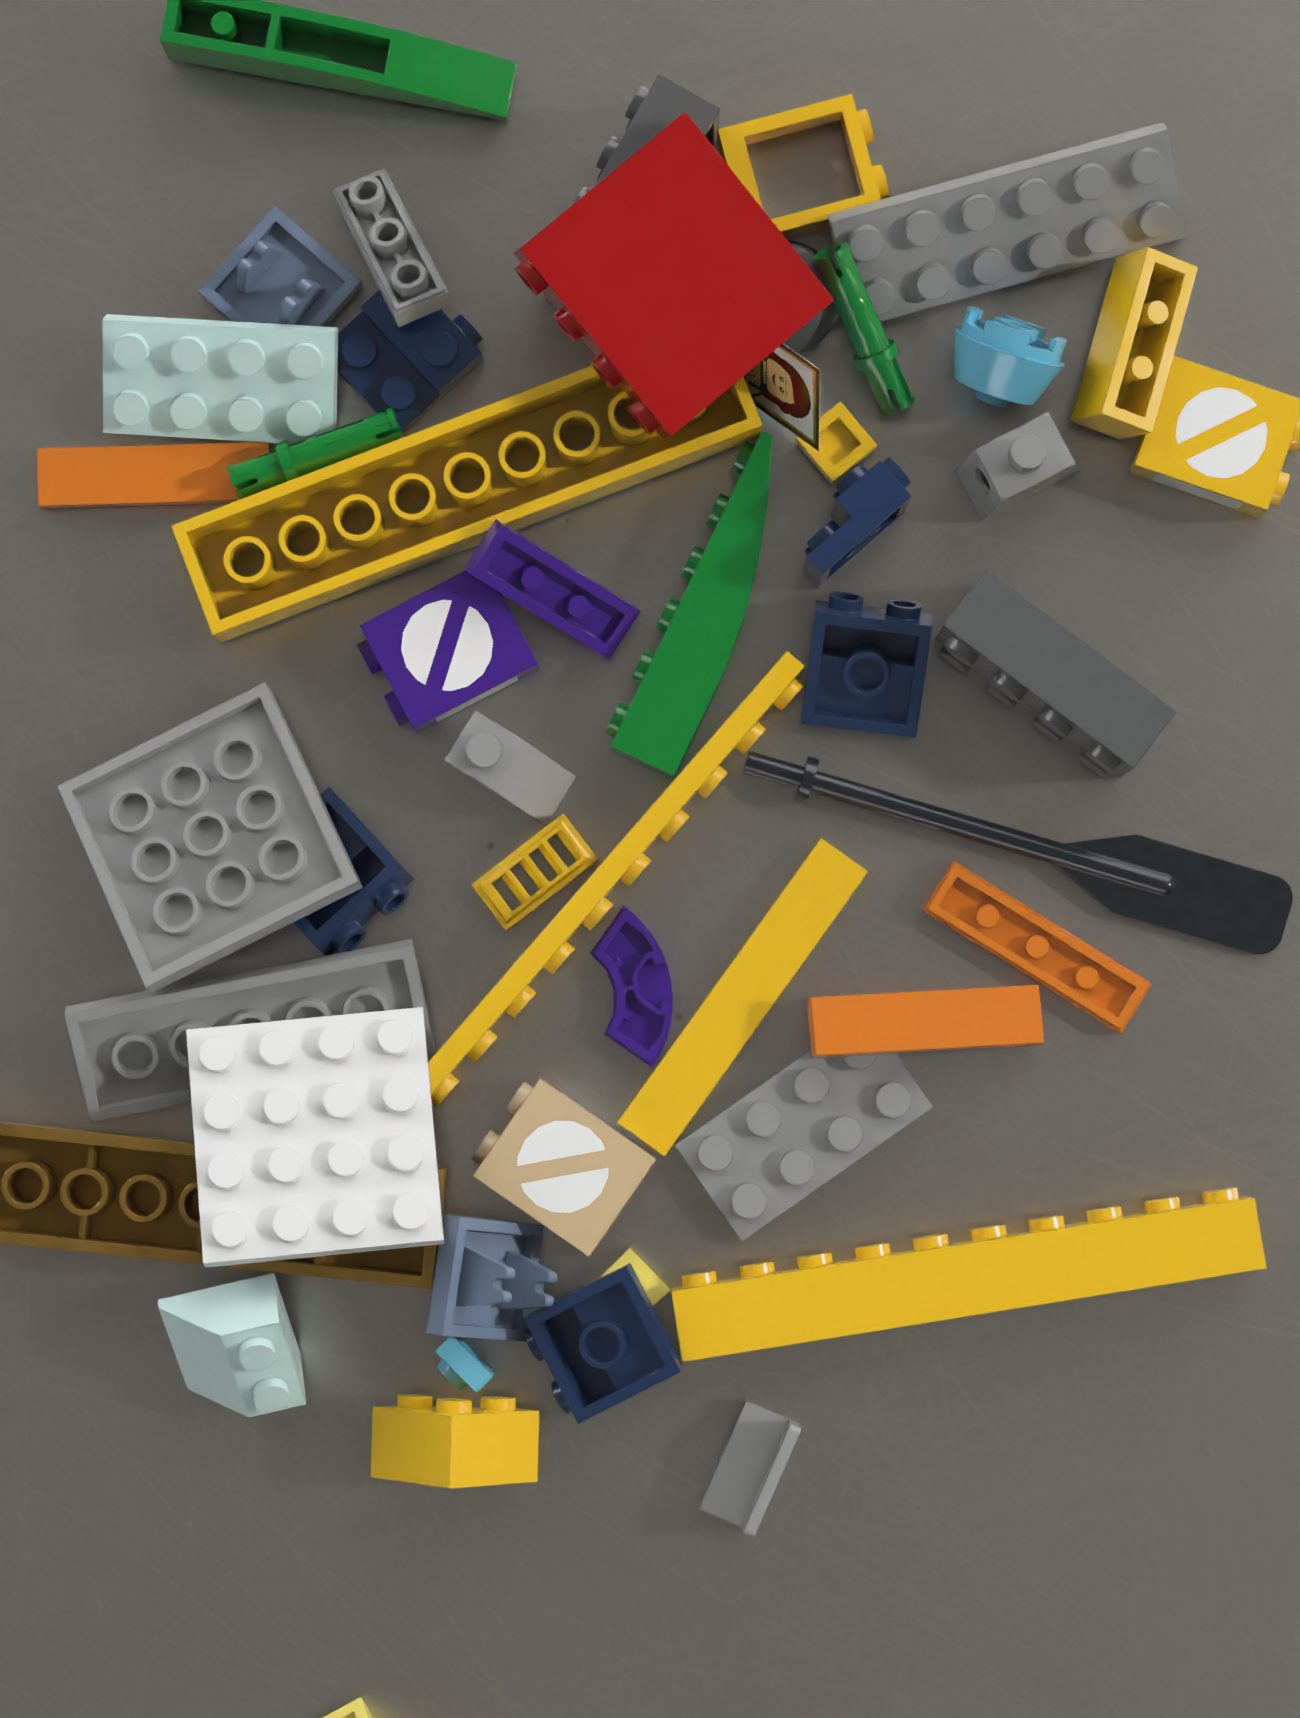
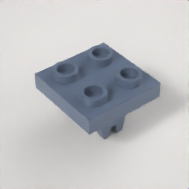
[198,205,363,327]
[426,1214,557,1342]

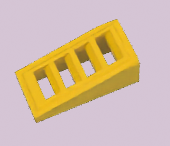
[471,813,599,931]

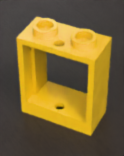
[717,94,889,241]

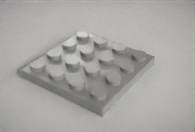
[57,682,363,993]

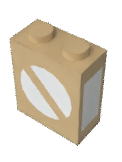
[471,1079,656,1257]

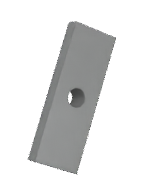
[332,168,452,327]

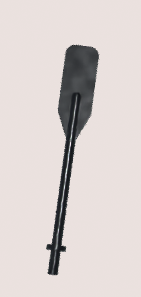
[742,751,1293,955]

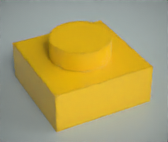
[795,401,877,485]

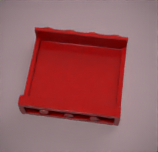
[513,112,834,438]

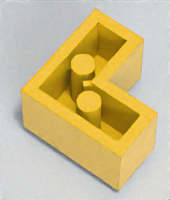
[371,1394,539,1489]

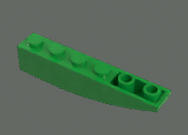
[160,0,517,121]
[605,431,772,781]

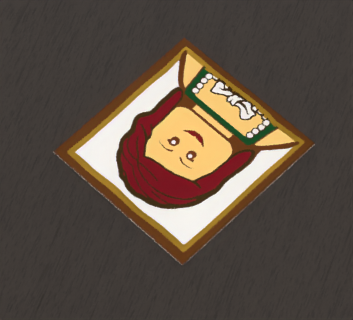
[744,344,820,451]

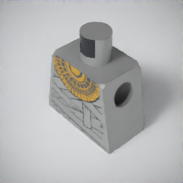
[955,412,1079,522]

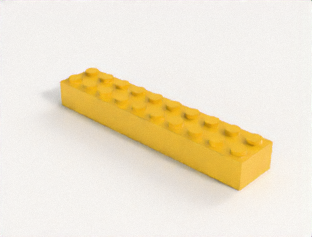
[171,366,763,643]

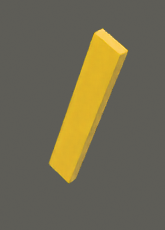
[617,838,868,1156]

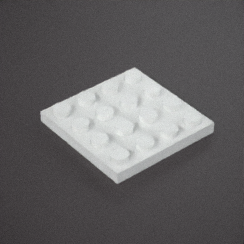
[186,1007,444,1268]

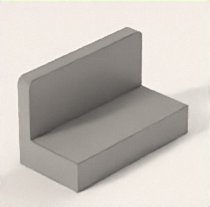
[699,1399,802,1538]

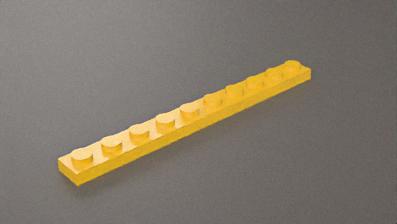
[428,651,805,1107]

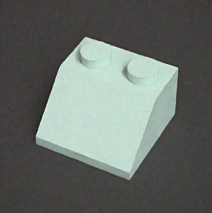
[158,1273,306,1418]

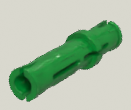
[813,242,915,415]
[227,407,403,500]

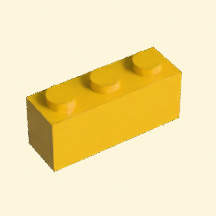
[1070,247,1198,440]

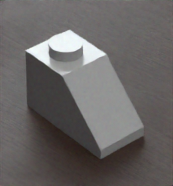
[444,710,576,826]

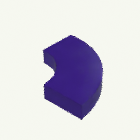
[590,906,673,1068]

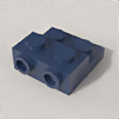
[337,290,483,434]
[802,457,912,589]
[801,592,932,738]
[294,787,414,956]
[523,1263,685,1424]

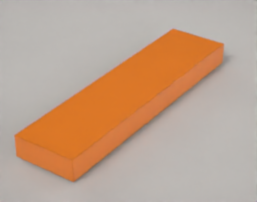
[37,442,271,509]
[922,861,1152,1033]
[807,985,1044,1058]

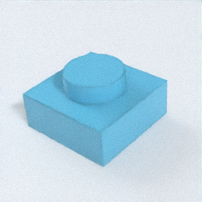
[435,1337,496,1393]

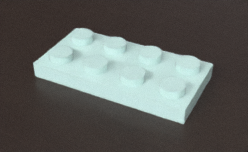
[102,314,338,444]

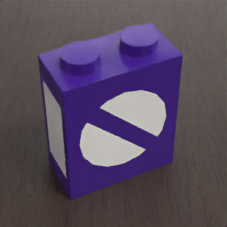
[356,570,540,734]

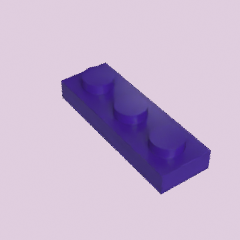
[464,519,641,659]

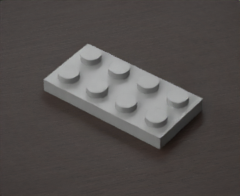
[675,1050,933,1241]

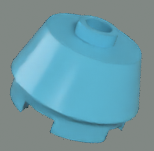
[954,307,1067,408]

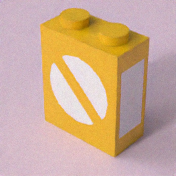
[1128,356,1300,518]

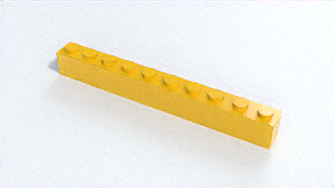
[671,1187,1266,1362]

